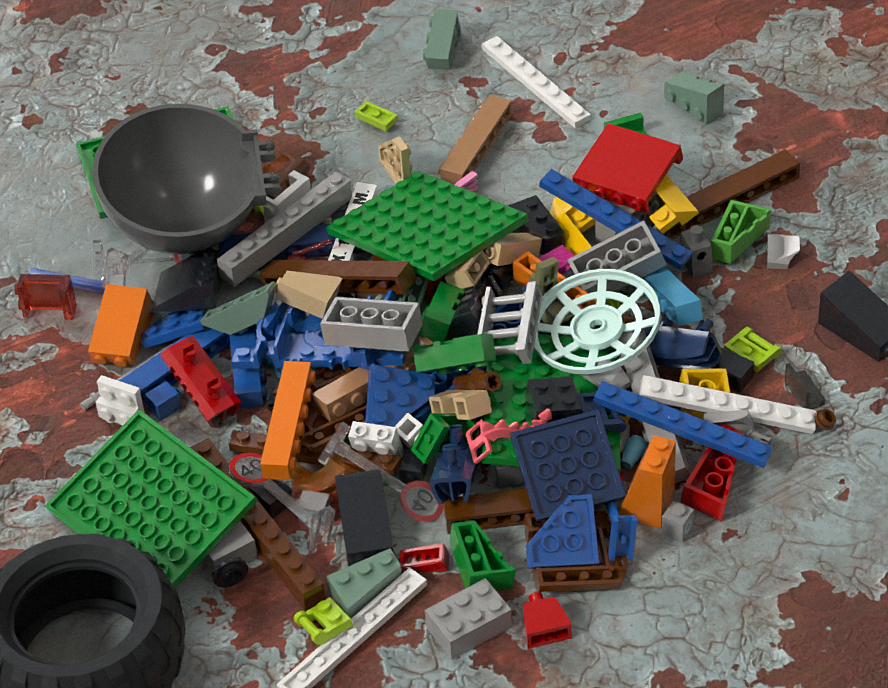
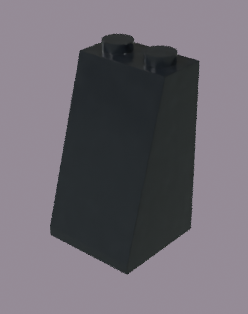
[818,271,888,362]
[335,469,394,567]

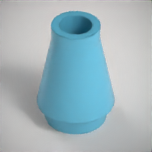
[620,435,647,469]

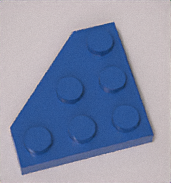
[141,309,208,349]
[366,364,436,427]
[526,494,599,569]

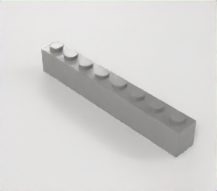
[217,172,352,287]
[619,321,692,484]

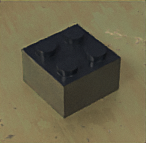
[525,377,582,425]

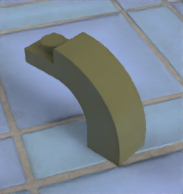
[529,256,574,336]

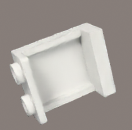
[263,170,311,223]

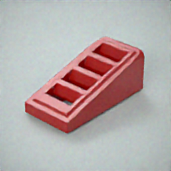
[399,543,449,572]

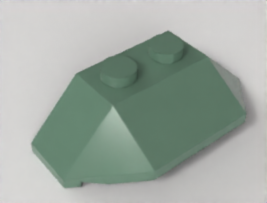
[200,281,276,335]

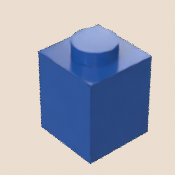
[145,381,182,421]

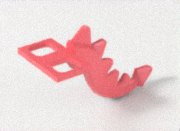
[466,408,552,464]

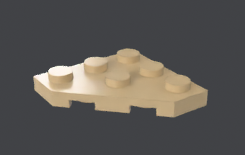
[378,136,412,183]

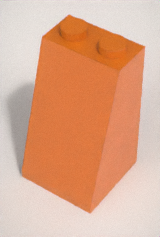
[88,284,155,367]
[619,435,676,529]

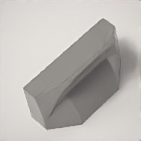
[767,233,800,269]
[580,360,630,389]
[704,410,754,435]

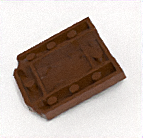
[274,364,367,453]
[524,511,628,592]

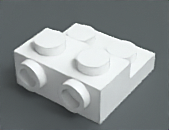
[96,375,144,426]
[348,421,404,458]

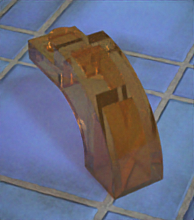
[291,458,357,494]

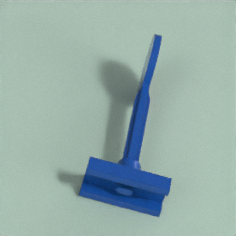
[605,471,638,560]

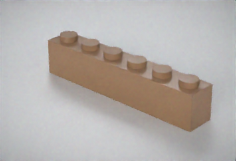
[438,95,512,184]
[312,336,433,422]

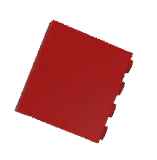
[572,123,683,213]

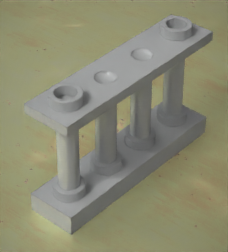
[478,281,543,368]

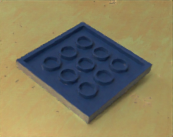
[510,409,626,522]

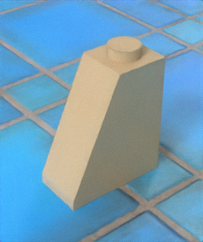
[275,271,342,319]

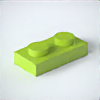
[354,101,398,131]

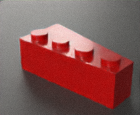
[680,423,743,522]

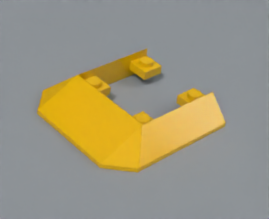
[550,174,699,256]

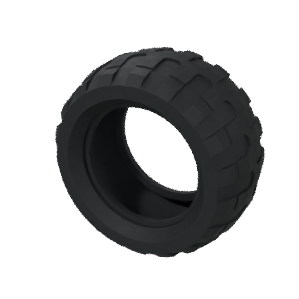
[0,534,186,688]

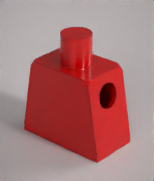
[523,592,572,649]

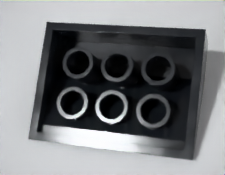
[151,248,222,312]

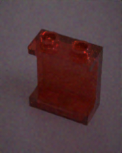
[14,274,77,320]

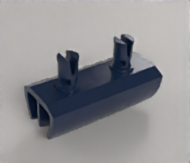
[643,313,722,369]
[429,424,482,505]

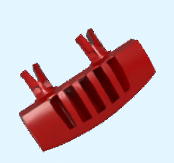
[160,336,241,427]

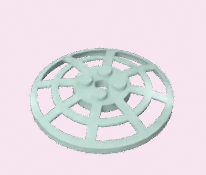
[534,269,661,374]

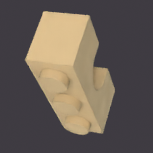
[428,390,492,420]

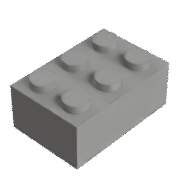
[425,578,512,660]

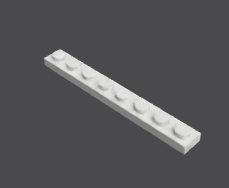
[482,36,591,128]
[640,375,816,434]
[276,568,427,688]

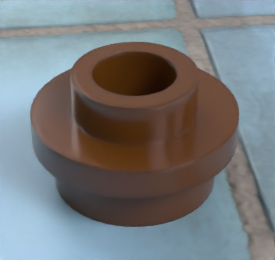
[814,409,836,431]

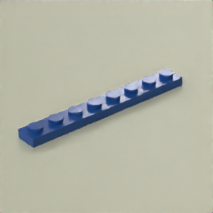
[539,169,692,270]
[593,381,773,468]

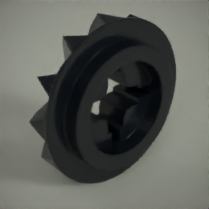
[211,557,248,588]

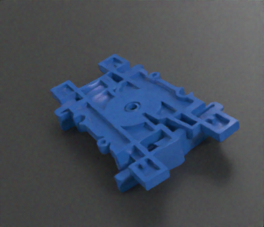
[231,290,407,369]

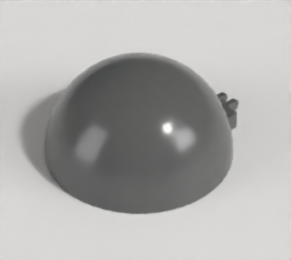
[93,104,282,255]

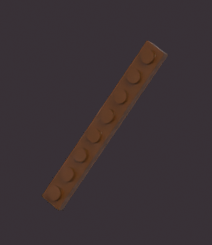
[228,431,402,477]

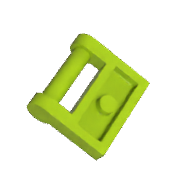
[724,327,783,372]
[294,597,353,645]

